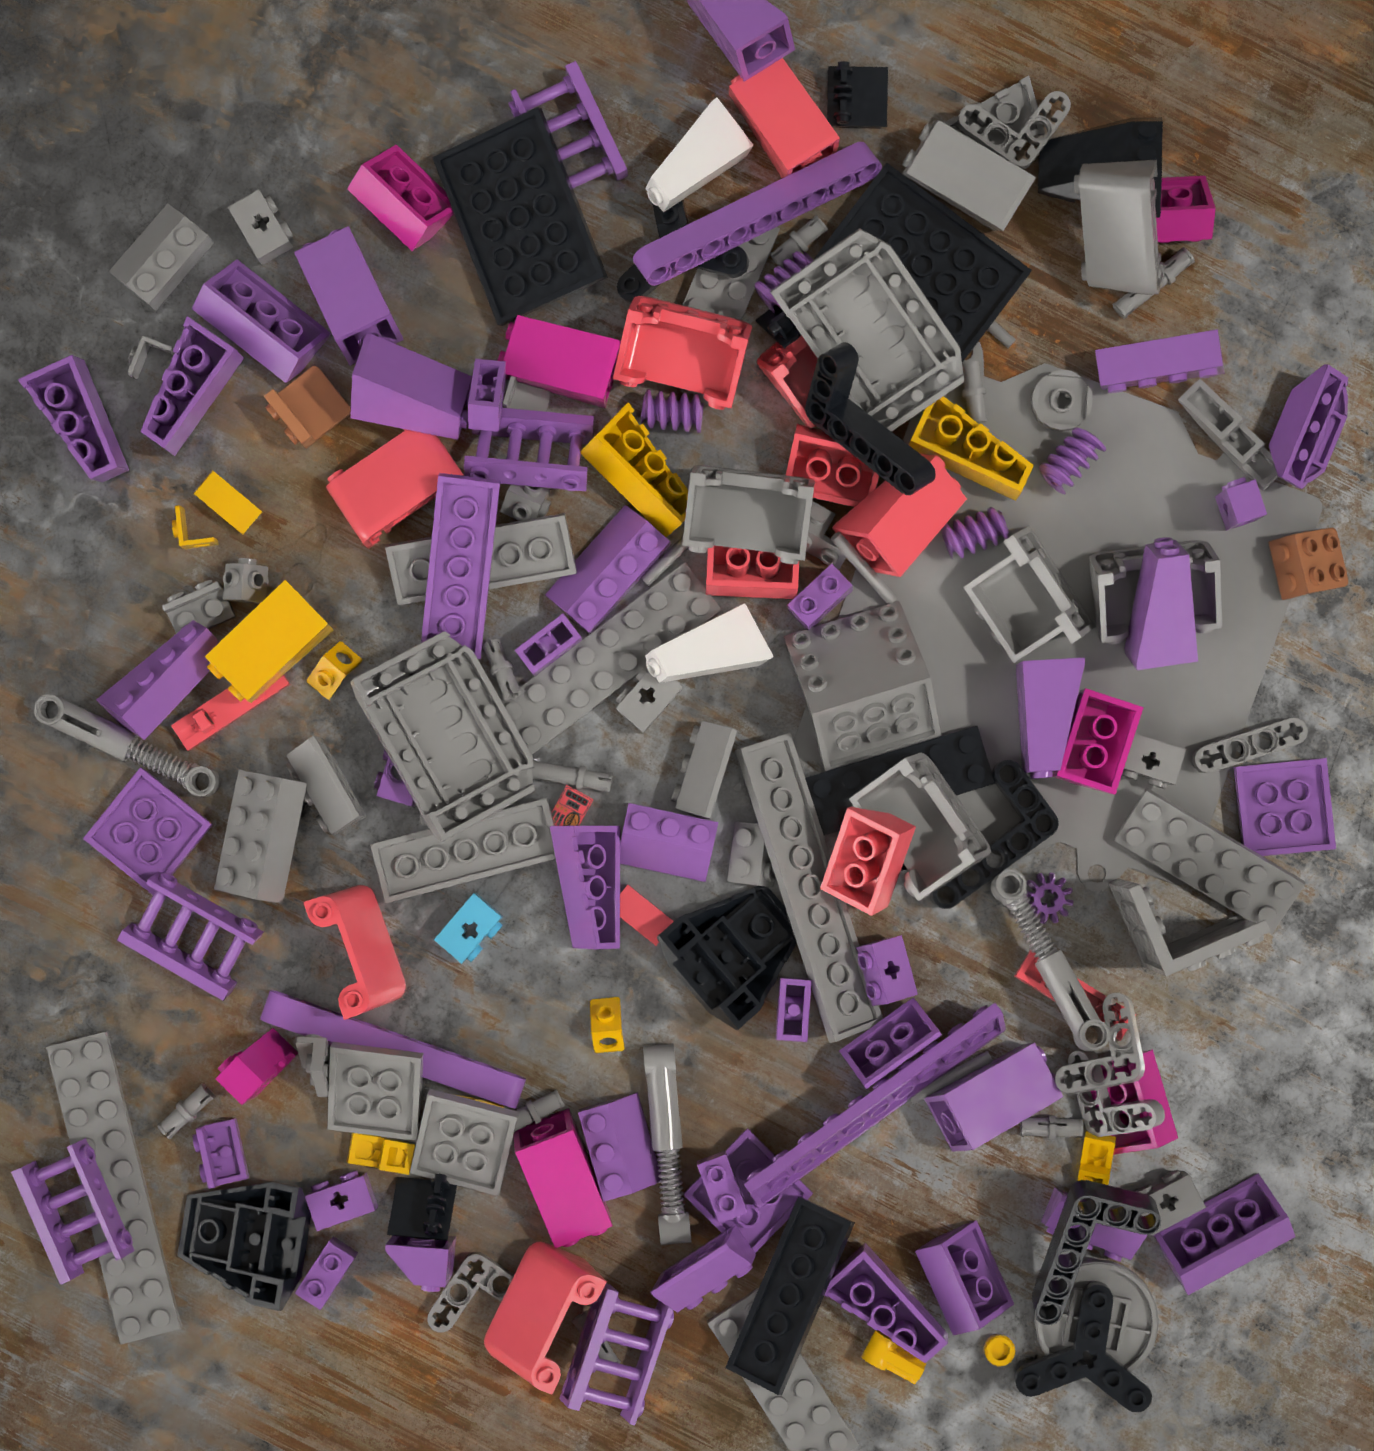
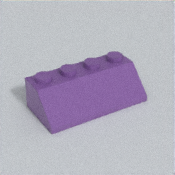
[192,259,331,383]
[545,505,670,635]
[1153,1173,1295,1295]

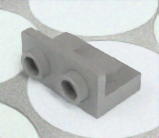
[162,580,236,634]
[295,1034,330,1097]

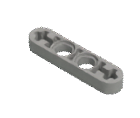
[1192,718,1308,773]

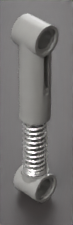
[33,694,220,797]
[991,869,1110,1052]
[643,1043,691,1245]

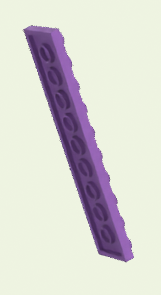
[744,1003,1006,1208]

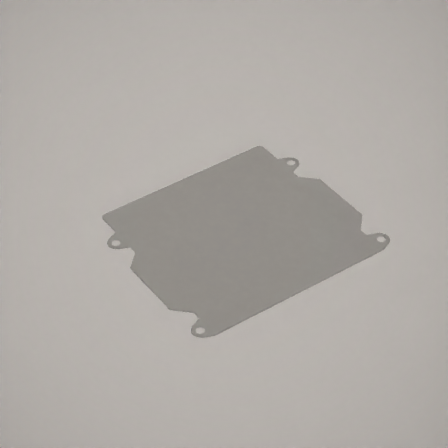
[793,342,1323,891]

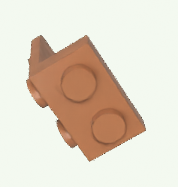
[264,366,351,449]
[1268,528,1348,600]

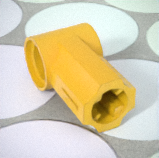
[861,1330,927,1384]

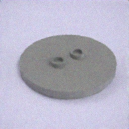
[1034,1259,1158,1382]

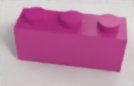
[347,145,454,251]
[1156,176,1216,243]
[1053,688,1144,795]
[1091,1049,1178,1155]

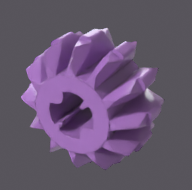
[1026,872,1074,924]

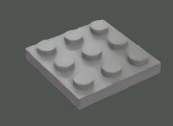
[327,1042,424,1141]
[410,1089,519,1196]

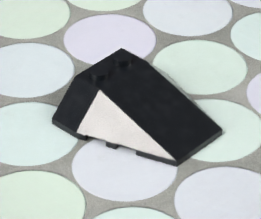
[1038,117,1163,218]
[657,886,797,1030]
[177,1182,311,1311]

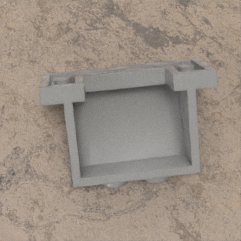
[964,526,1096,663]

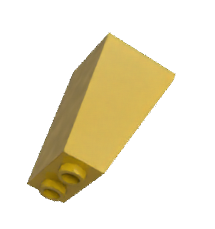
[204,580,334,703]

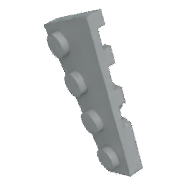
[920,75,1045,145]

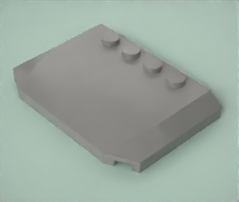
[770,228,964,431]
[350,631,535,843]

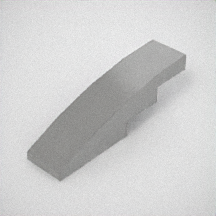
[1178,379,1278,491]

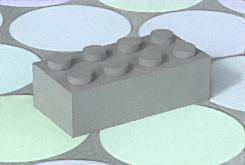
[214,769,307,904]

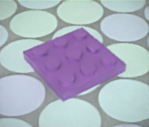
[1233,758,1336,856]
[83,767,213,895]
[683,1128,813,1253]

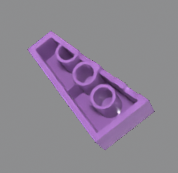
[140,316,244,456]
[1095,329,1225,393]
[18,355,129,482]
[96,620,219,740]
[550,826,620,949]
[824,1243,948,1363]

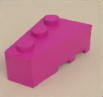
[215,1028,298,1105]

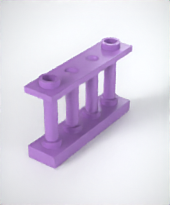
[508,61,628,188]
[464,408,594,491]
[117,872,264,1001]
[11,1138,135,1285]
[559,1283,674,1425]

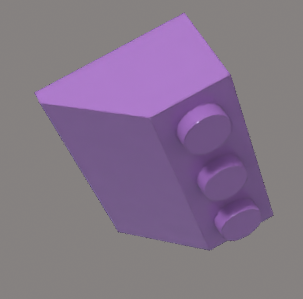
[620,803,719,882]
[839,997,942,1090]
[578,1092,661,1202]
[1041,1187,1147,1262]
[915,1220,1014,1336]
[651,1225,756,1312]
[385,1236,456,1292]

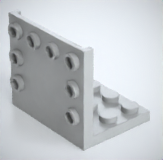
[784,601,941,772]
[1108,879,1271,977]

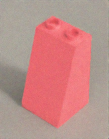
[729,58,840,178]
[832,454,967,577]

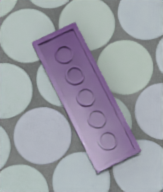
[421,473,501,659]

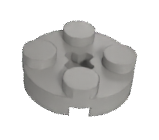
[1031,370,1093,432]

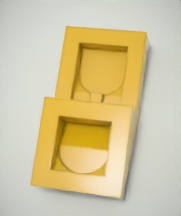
[193,470,262,535]
[1077,1131,1116,1185]
[347,1133,415,1175]

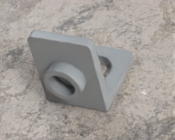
[128,336,174,380]
[503,376,551,412]

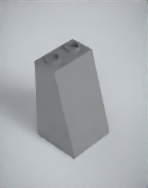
[902,120,1036,231]

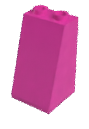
[498,315,621,409]
[513,1108,613,1249]

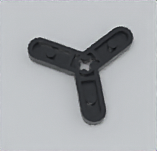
[617,199,749,303]
[1014,1282,1152,1412]

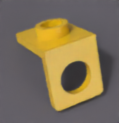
[172,505,219,549]
[307,641,363,700]
[590,997,624,1053]

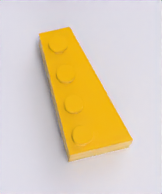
[908,396,1034,501]
[580,402,688,537]

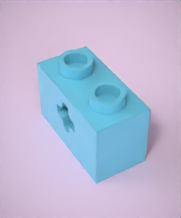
[434,893,503,964]

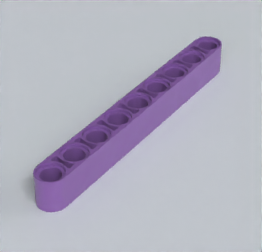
[633,142,882,286]
[260,990,526,1108]

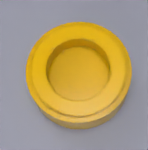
[984,1334,1015,1366]

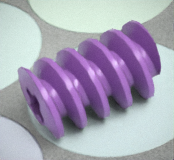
[755,251,814,313]
[641,389,704,433]
[1039,427,1106,494]
[941,507,1010,559]

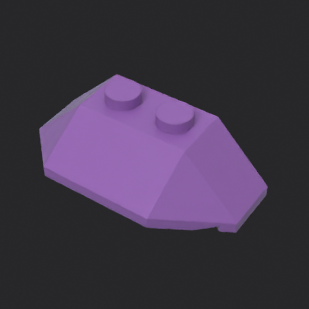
[1269,364,1348,489]

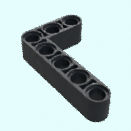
[805,342,936,496]
[930,760,1059,909]
[1031,1180,1161,1325]

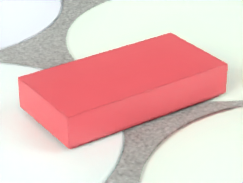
[620,884,674,946]

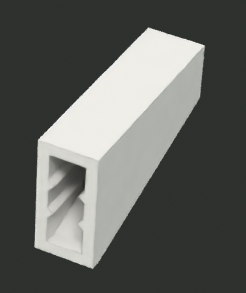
[645,98,753,212]
[645,603,774,683]

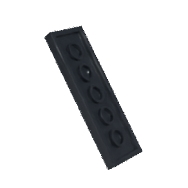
[805,726,995,836]
[725,1196,855,1395]

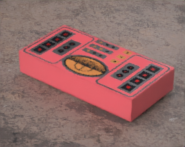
[552,785,594,826]

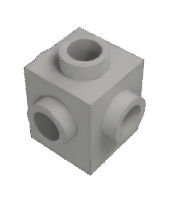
[500,485,551,521]
[223,558,269,603]

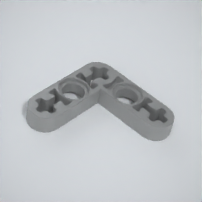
[958,91,1071,169]
[1055,993,1145,1094]
[1068,1049,1165,1137]
[427,1252,514,1333]

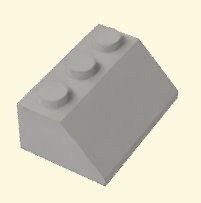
[109,203,214,311]
[671,721,738,819]
[286,736,367,835]

